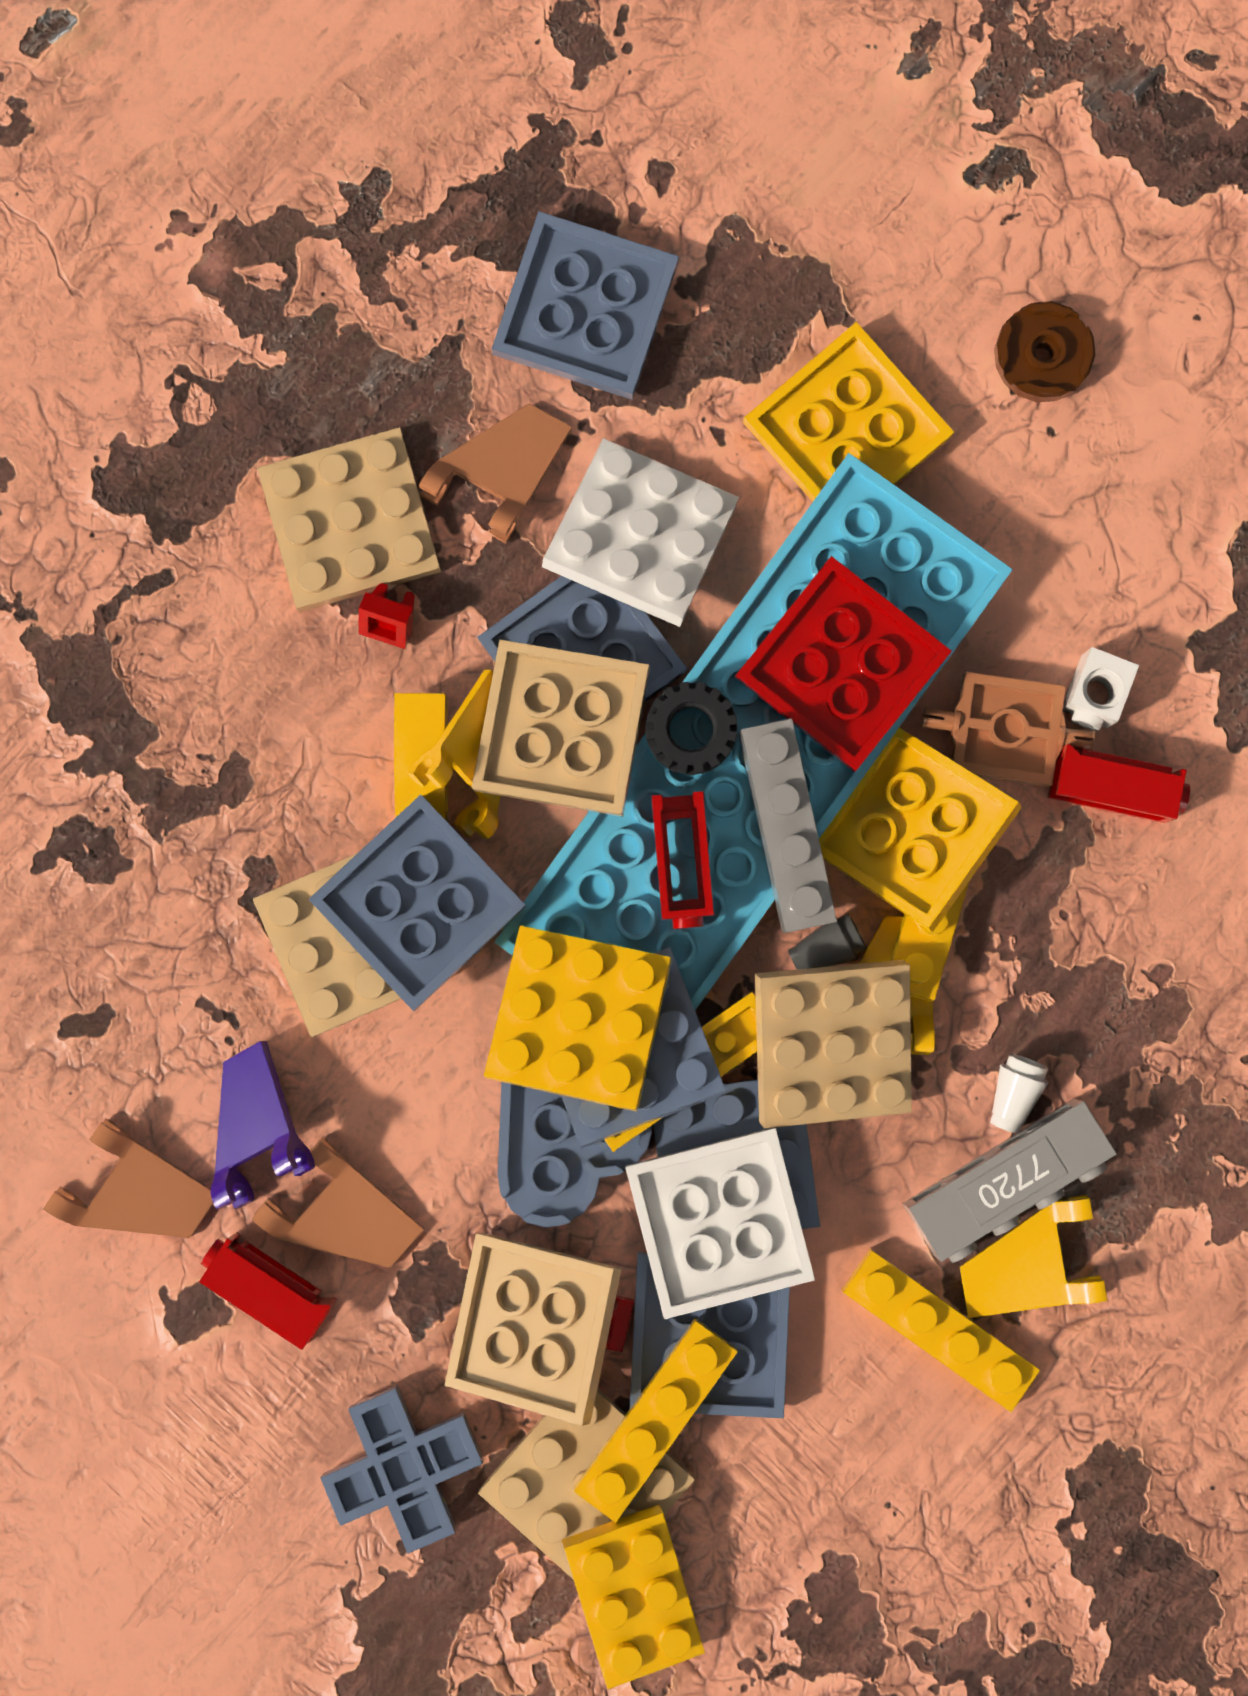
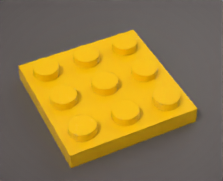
[743,322,954,502]
[819,728,1022,932]
[484,925,672,1112]

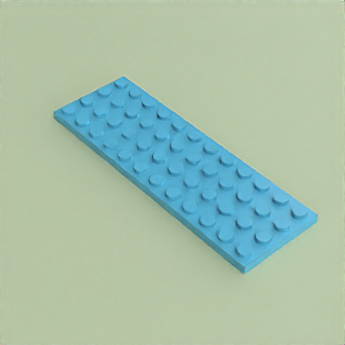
[494,453,1013,1010]

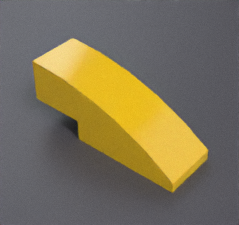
[394,693,449,822]

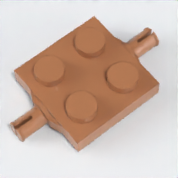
[921,672,1095,787]

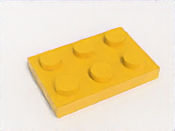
[561,1505,705,1689]

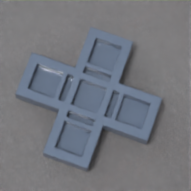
[320,1385,484,1554]

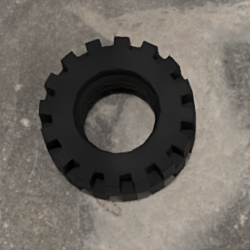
[646,682,737,775]

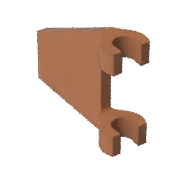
[419,404,572,544]
[43,1119,213,1238]
[252,1137,424,1268]

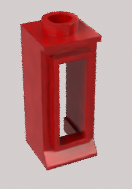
[1047,744,1190,823]
[652,791,714,929]
[199,1233,338,1350]

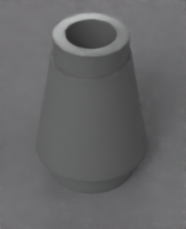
[788,913,867,969]

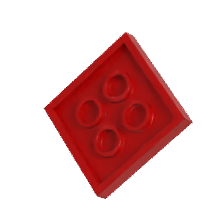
[735,556,952,772]

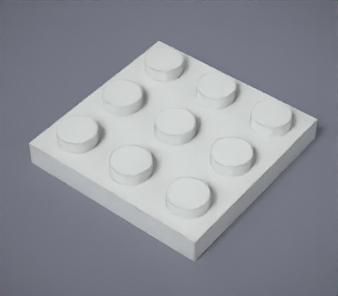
[542,438,739,627]
[625,1127,815,1319]

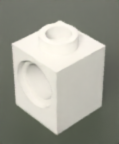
[1062,647,1139,731]

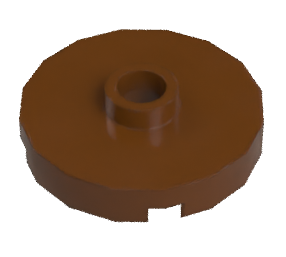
[994,301,1096,402]

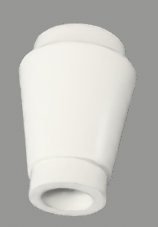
[990,1054,1049,1133]

